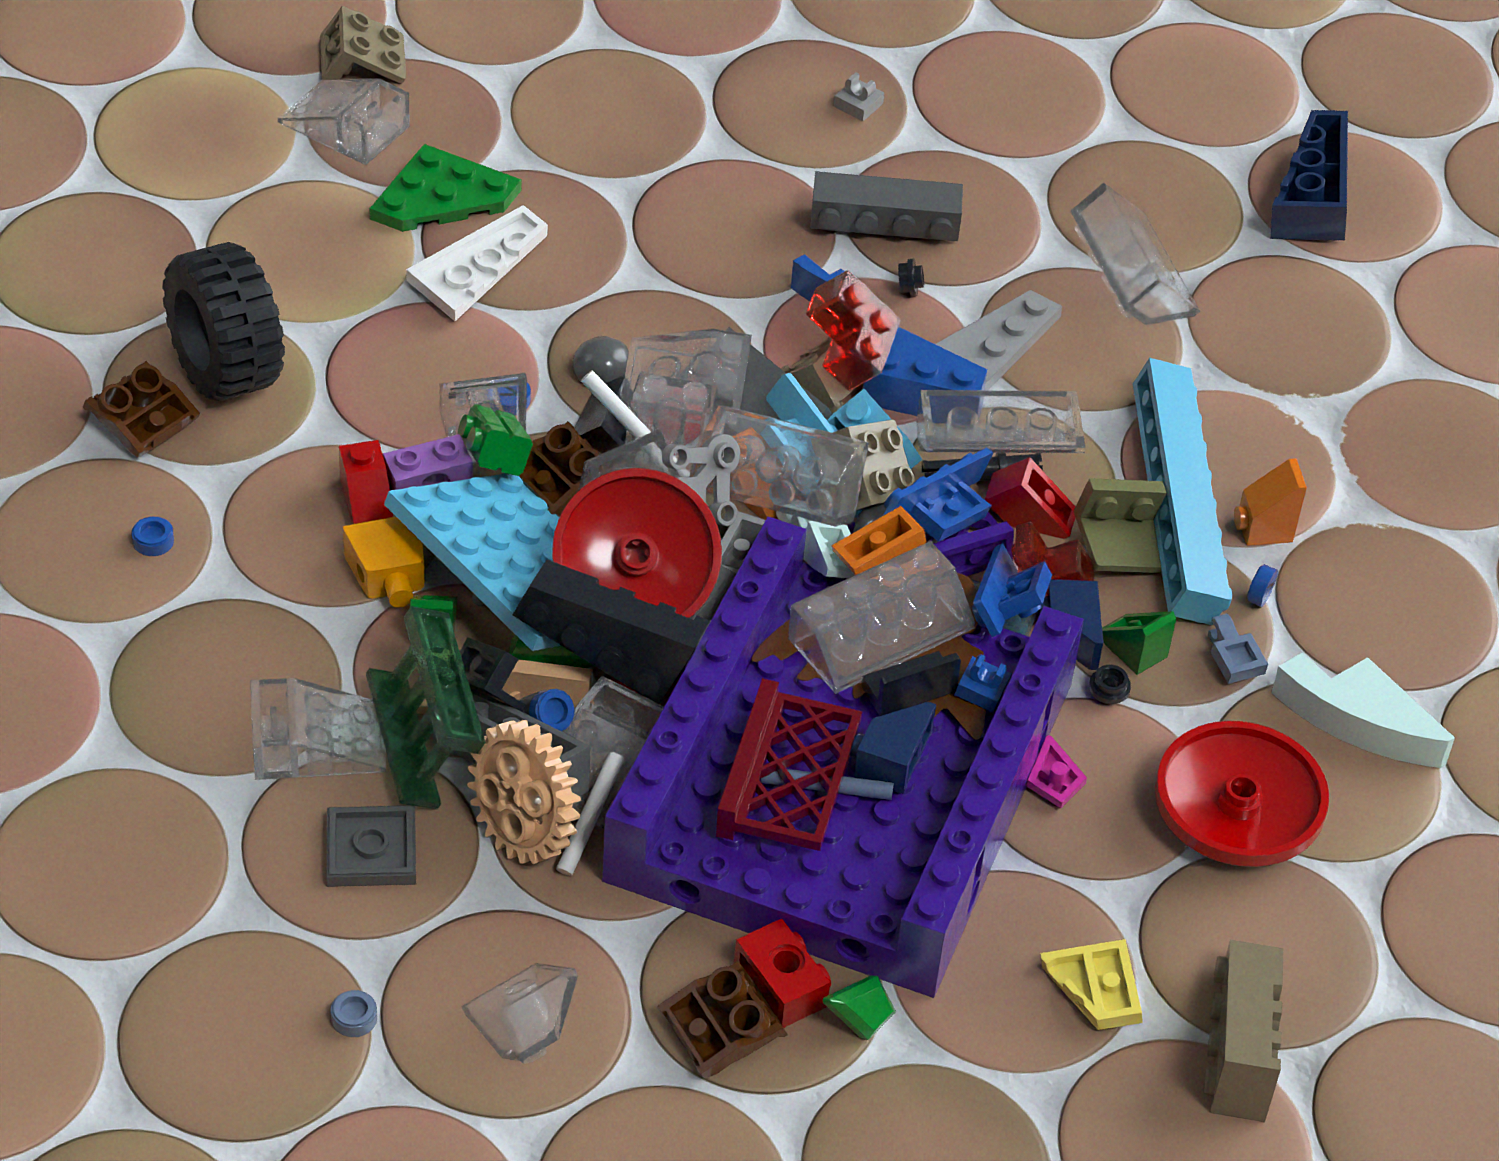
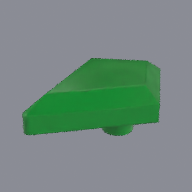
[823,975,896,1040]

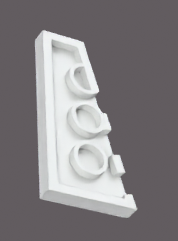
[406,205,548,321]

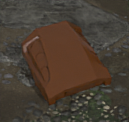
[83,361,200,458]
[519,421,618,517]
[658,961,788,1079]

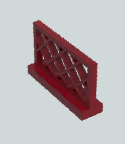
[716,678,862,851]

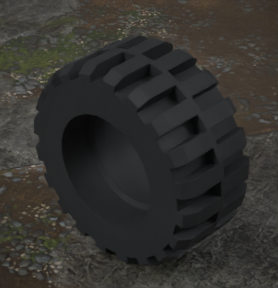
[162,242,285,401]

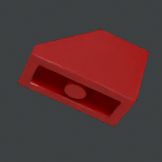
[339,440,394,524]
[984,457,1076,539]

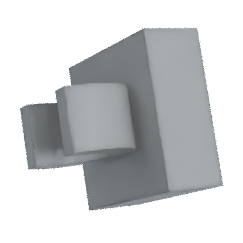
[834,72,884,121]

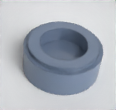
[331,990,377,1037]

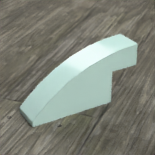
[1271,652,1455,768]

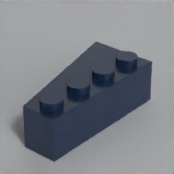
[1270,110,1348,241]

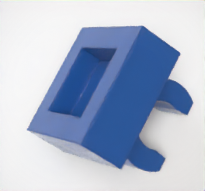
[954,654,1012,712]

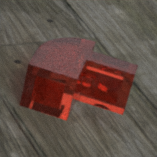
[1011,521,1095,596]

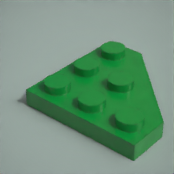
[370,144,522,232]

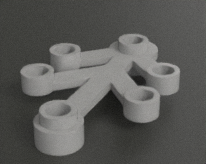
[662,434,740,526]

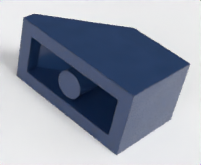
[1038,579,1103,670]
[850,702,936,794]

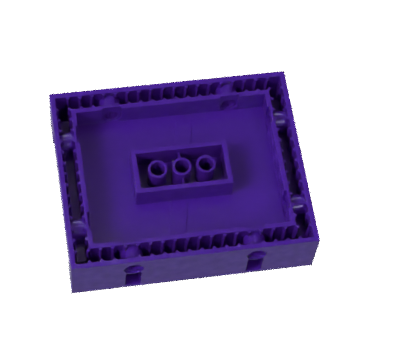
[602,516,1084,998]

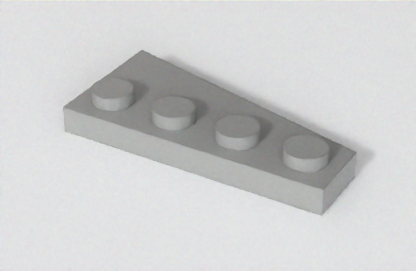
[936,290,1062,394]

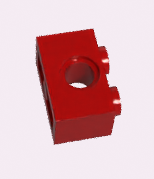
[734,919,831,1028]

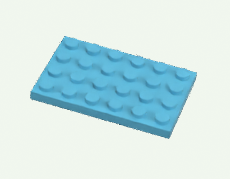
[384,473,560,651]

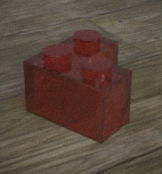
[806,270,901,390]

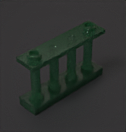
[366,606,485,810]

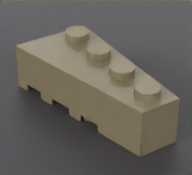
[1204,940,1283,1122]

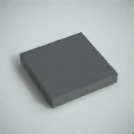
[327,805,416,887]

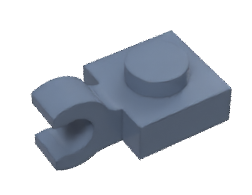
[1208,614,1268,684]

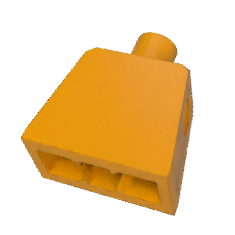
[343,517,424,607]

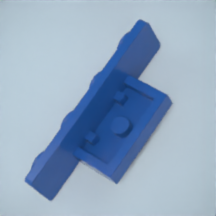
[883,448,993,542]
[972,544,1052,637]

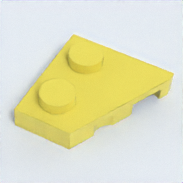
[1040,939,1143,1030]

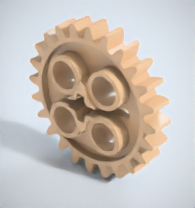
[467,720,581,864]

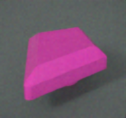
[1027,735,1087,809]

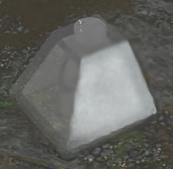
[439,373,527,437]
[461,963,578,1064]

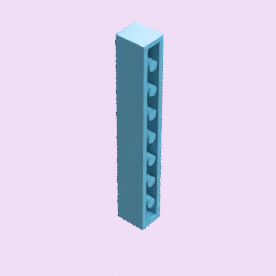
[1133,358,1232,625]

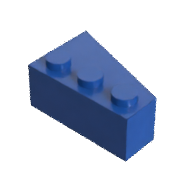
[863,319,988,429]

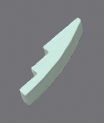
[776,500,866,580]

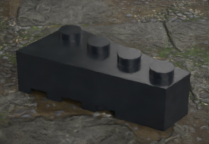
[512,560,711,705]

